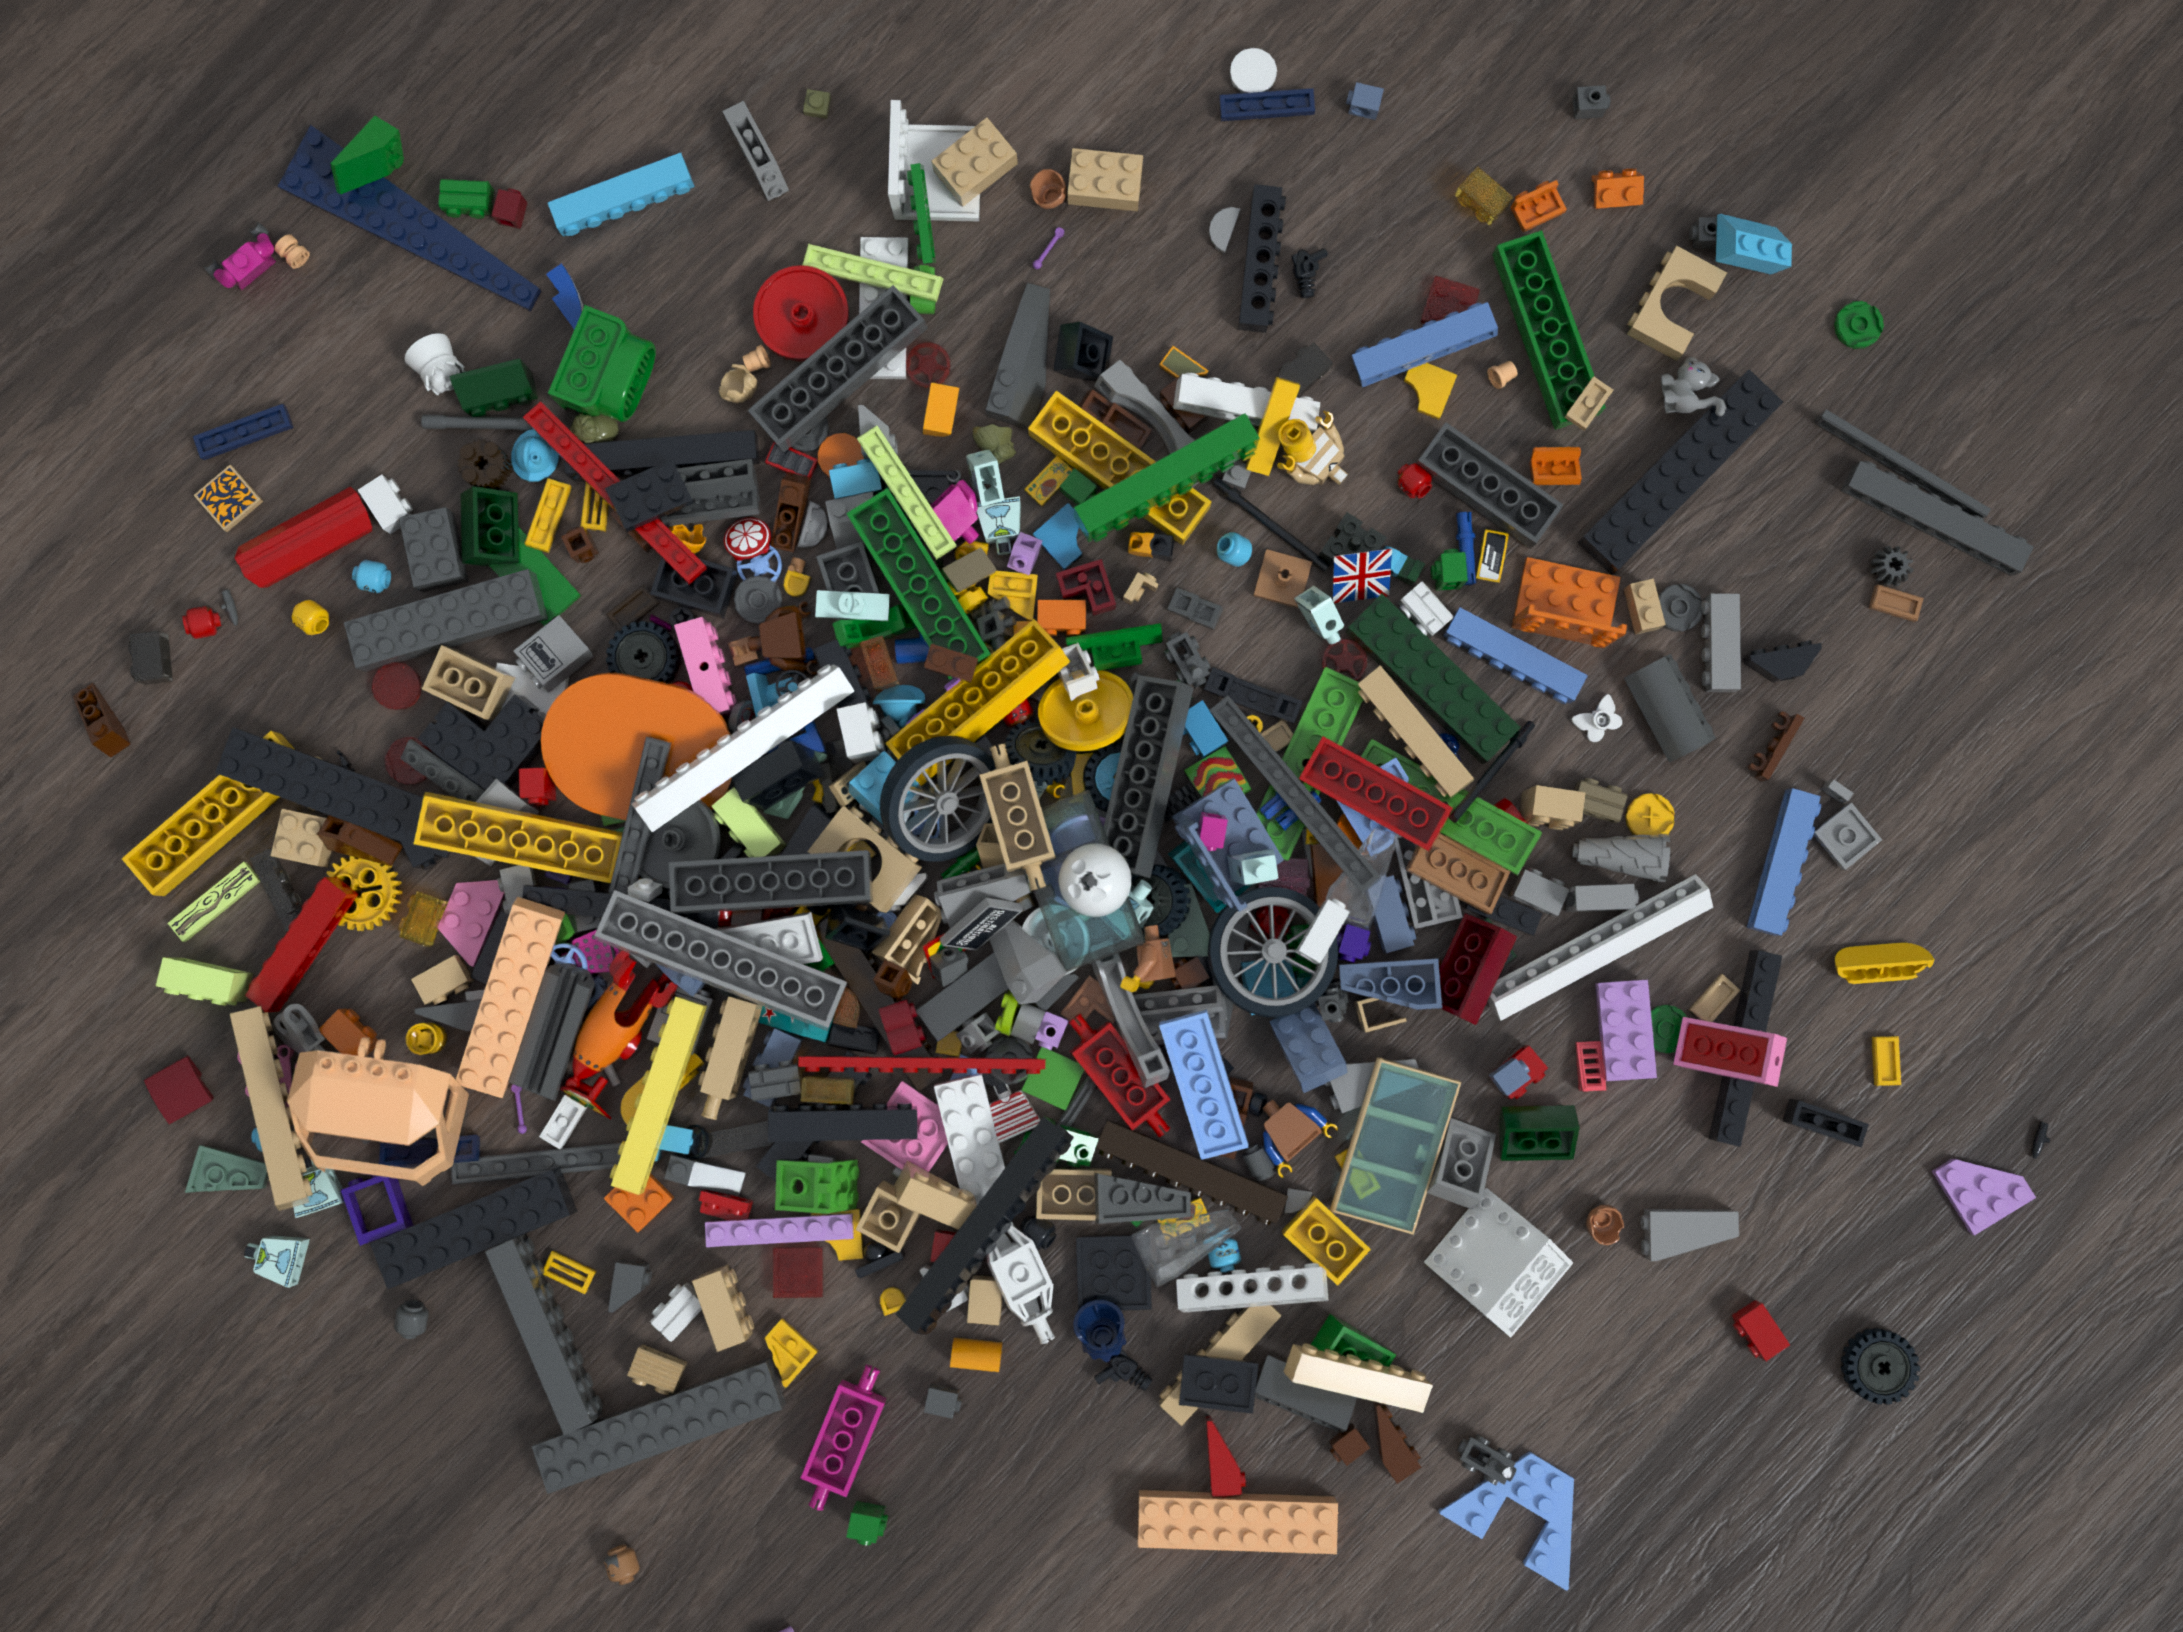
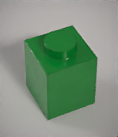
[1060,468,1097,505]

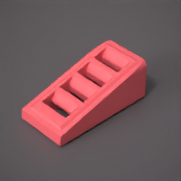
[1575,1041,1606,1092]

